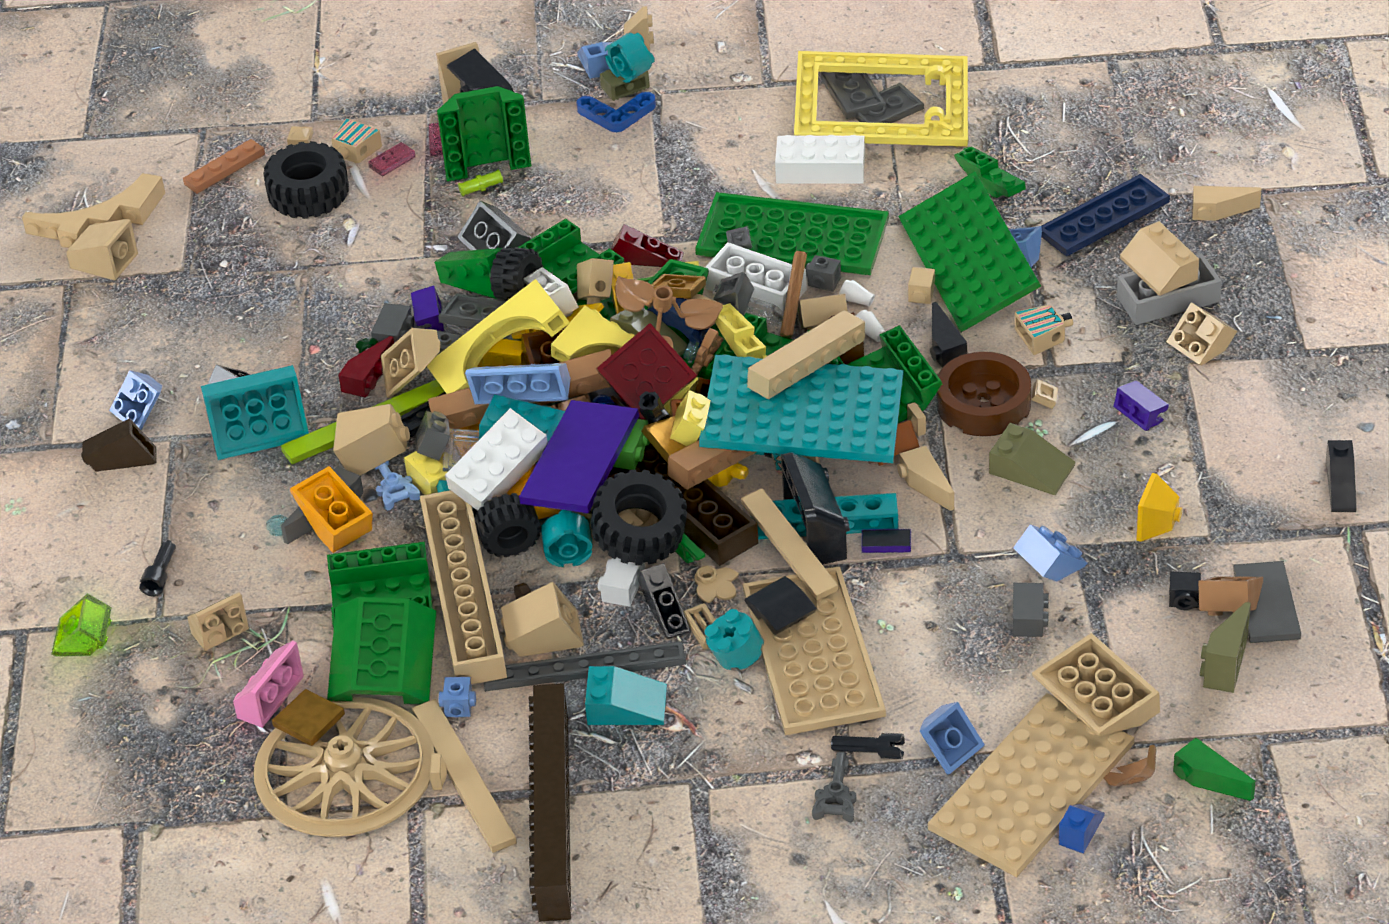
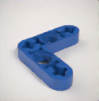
[576,92,656,133]

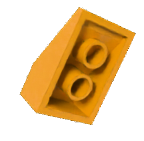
[290,466,373,553]

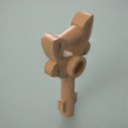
[691,328,724,375]

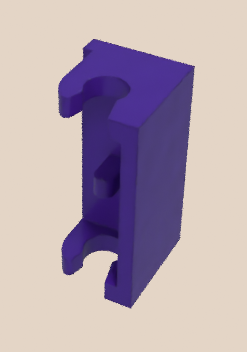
[411,285,446,331]
[1113,380,1169,431]

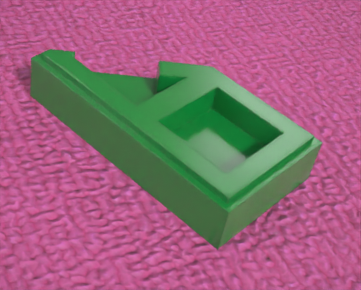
[675,534,705,563]

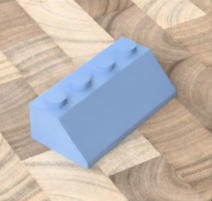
[465,363,571,404]

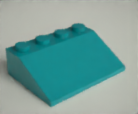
[201,365,309,460]

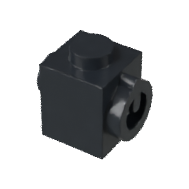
[1169,571,1201,611]

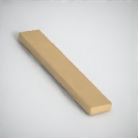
[741,488,838,601]

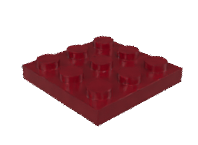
[596,323,697,420]

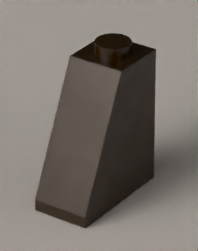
[81,418,157,472]

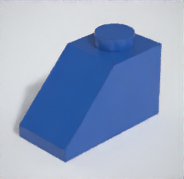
[1059,804,1105,854]

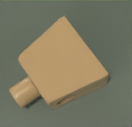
[577,258,614,313]

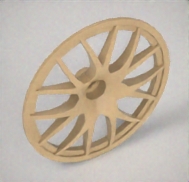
[254,697,434,837]

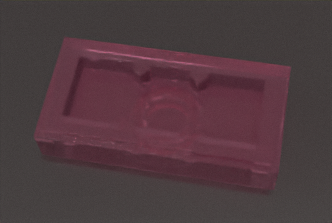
[428,123,443,156]
[368,142,416,177]

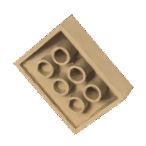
[1032,633,1160,737]

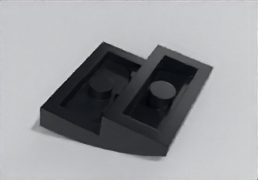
[744,576,817,635]

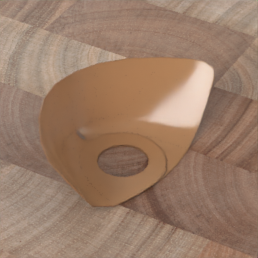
[1103,745,1157,786]

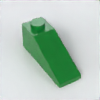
[1173,738,1256,801]

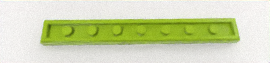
[281,380,445,465]

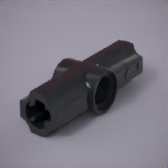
[638,391,671,424]

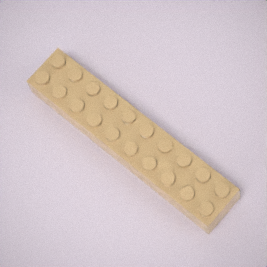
[420,490,507,685]

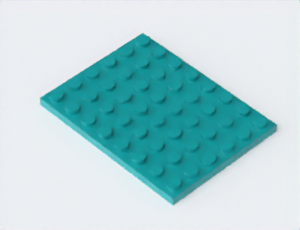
[699,355,903,463]

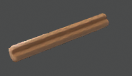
[780,251,807,338]

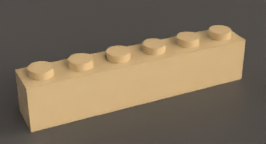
[747,310,865,399]

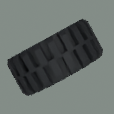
[263,141,349,219]
[591,470,687,566]

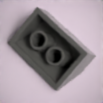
[457,201,532,250]

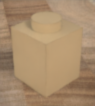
[908,267,935,304]

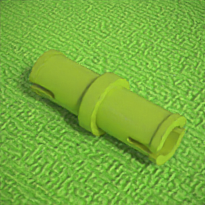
[458,169,503,197]

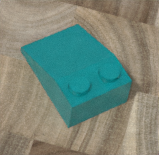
[585,666,667,725]

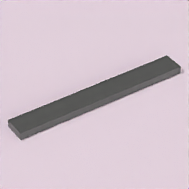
[484,641,686,692]

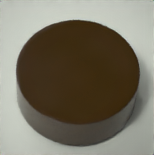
[514,582,531,600]

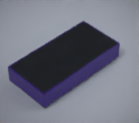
[862,529,911,553]

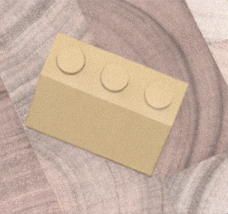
[1120,221,1199,296]
[381,328,440,398]

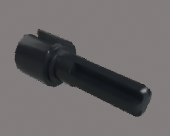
[139,540,176,597]
[831,733,905,759]

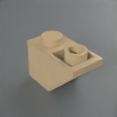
[624,6,654,51]

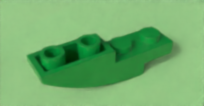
[954,146,1026,198]

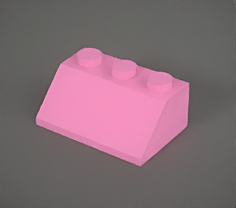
[233,641,304,728]

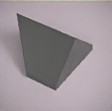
[714,272,755,316]

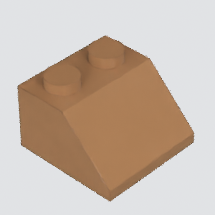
[1199,576,1263,616]

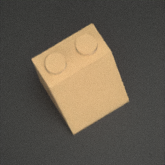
[66,219,138,280]
[333,404,410,475]
[501,582,584,657]

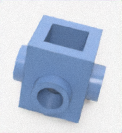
[439,677,476,717]

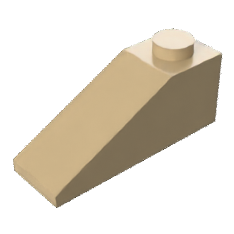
[1192,186,1261,221]
[897,446,954,511]

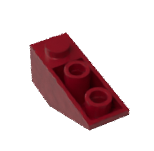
[611,224,684,267]
[338,336,394,398]

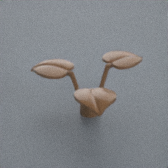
[616,276,723,348]

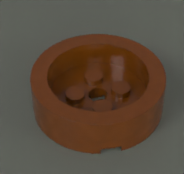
[936,352,1031,437]

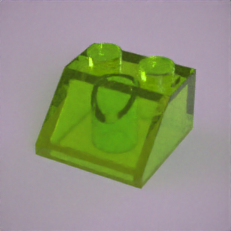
[51,593,112,657]

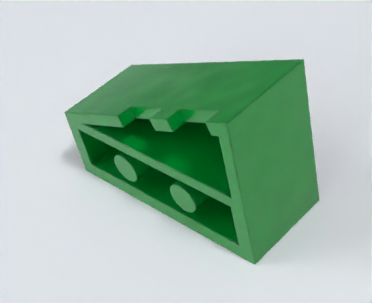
[434,248,502,299]

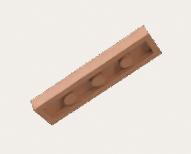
[183,139,265,194]

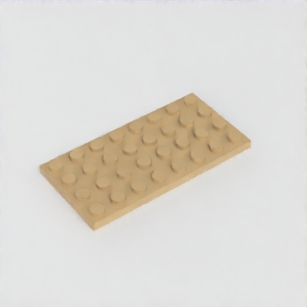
[743,566,886,735]
[928,693,1134,878]

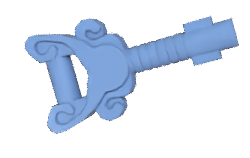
[375,461,420,511]

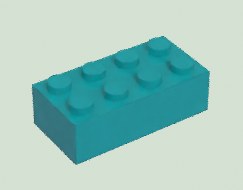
[479,394,565,442]

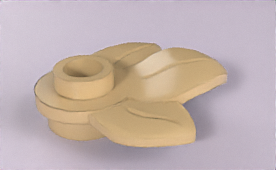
[695,565,739,603]

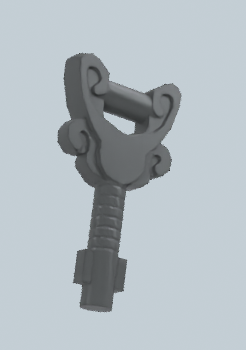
[812,752,857,822]

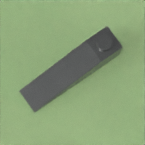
[281,466,364,544]

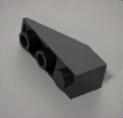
[638,563,691,639]

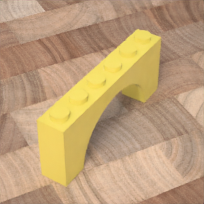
[427,279,570,394]
[551,306,698,415]

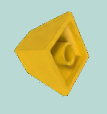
[1136,473,1183,542]

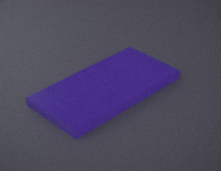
[519,400,639,513]

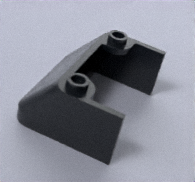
[447,48,514,93]
[781,452,850,565]

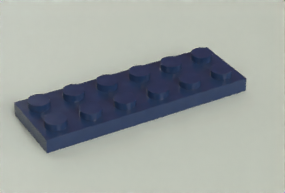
[1041,174,1170,257]

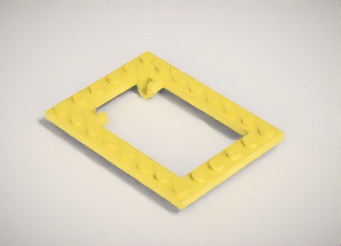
[794,51,968,147]

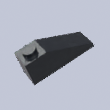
[930,302,967,368]
[1326,440,1357,512]

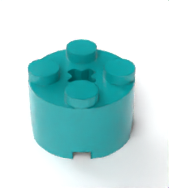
[605,33,655,83]
[541,510,593,567]
[705,609,764,670]

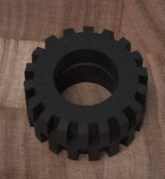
[490,247,543,301]
[475,493,541,557]

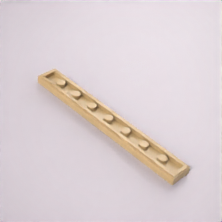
[412,699,517,853]

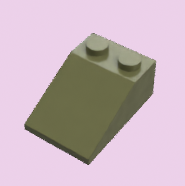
[610,308,690,356]
[989,423,1075,495]
[1200,602,1251,693]

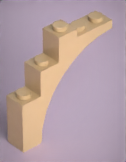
[22,173,165,248]

